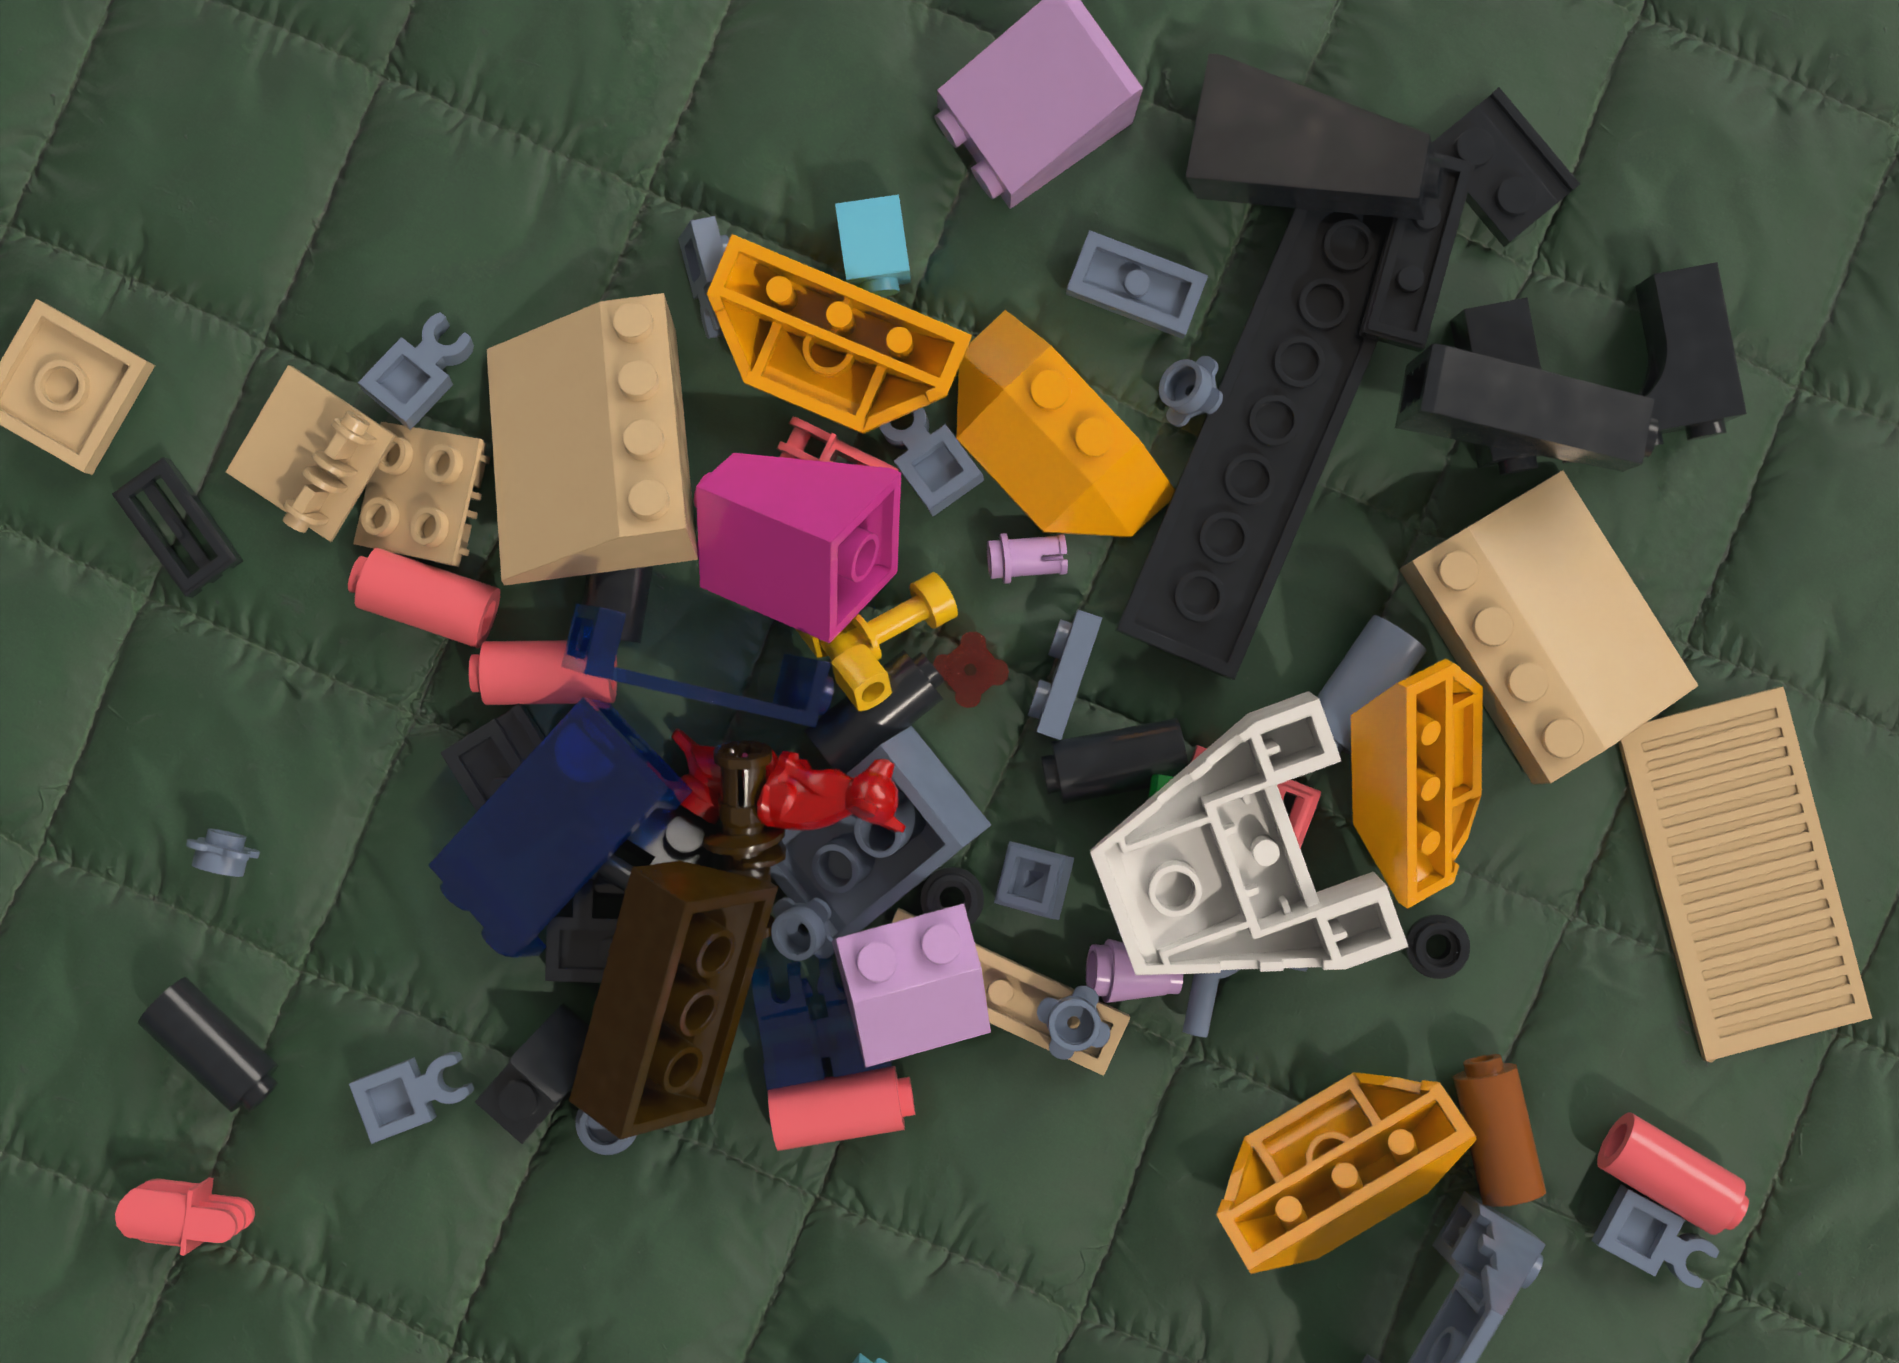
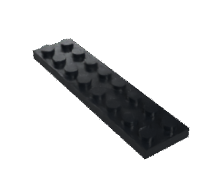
[1115,208,1391,680]

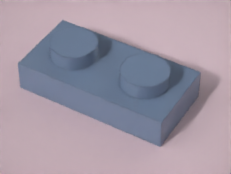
[1066,230,1208,339]
[1027,610,1102,740]

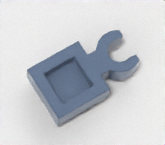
[678,216,729,339]
[358,312,474,430]
[880,407,984,516]
[349,1052,475,1144]
[1592,1184,1719,1288]

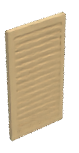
[1618,687,1872,1062]

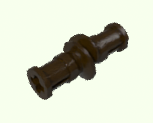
[702,740,786,939]

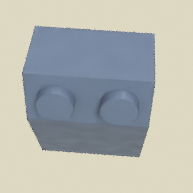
[770,726,991,939]

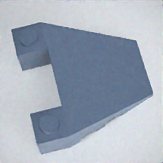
[1362,1191,1546,1363]

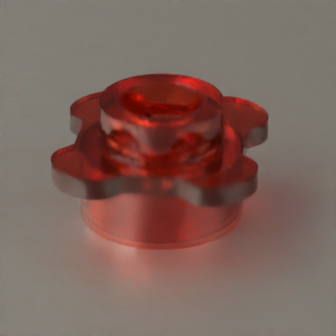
[933,632,1009,708]

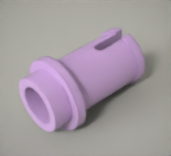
[987,533,1068,584]

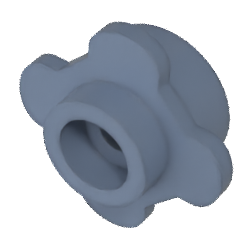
[1159,356,1223,427]
[186,829,260,877]
[771,897,835,961]
[1037,985,1110,1060]

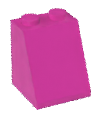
[694,453,901,643]

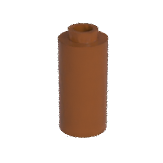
[1453,1054,1546,1207]

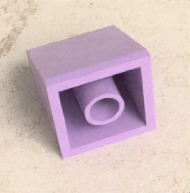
[934,0,1143,209]

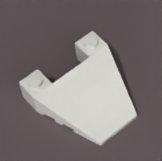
[1090,691,1408,975]

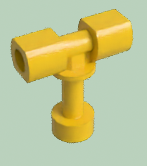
[796,572,958,711]

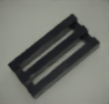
[112,457,243,598]

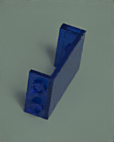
[561,604,834,727]
[428,697,692,958]

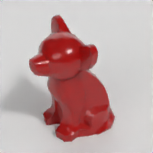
[757,751,906,833]

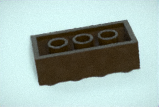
[569,860,778,1140]

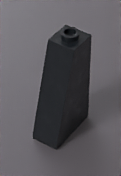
[1186,54,1444,220]
[1395,343,1659,472]

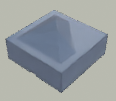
[994,841,1074,920]

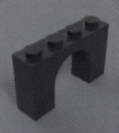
[1450,262,1747,475]

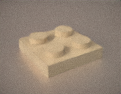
[0,299,155,475]

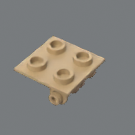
[226,365,396,542]
[353,422,490,567]

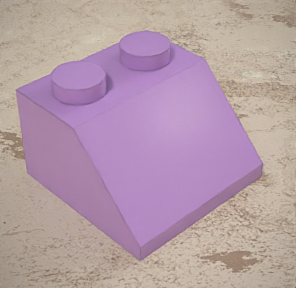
[832,904,991,1067]

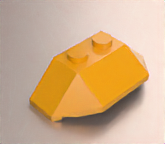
[707,234,972,434]
[956,310,1175,538]
[1351,659,1483,909]
[1216,1072,1477,1274]

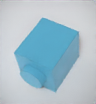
[835,194,911,297]

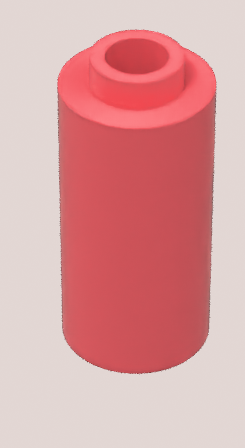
[348,548,500,648]
[469,640,617,705]
[768,1066,915,1151]
[1597,1112,1749,1235]

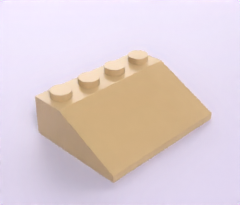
[487,293,698,586]
[1399,470,1699,785]

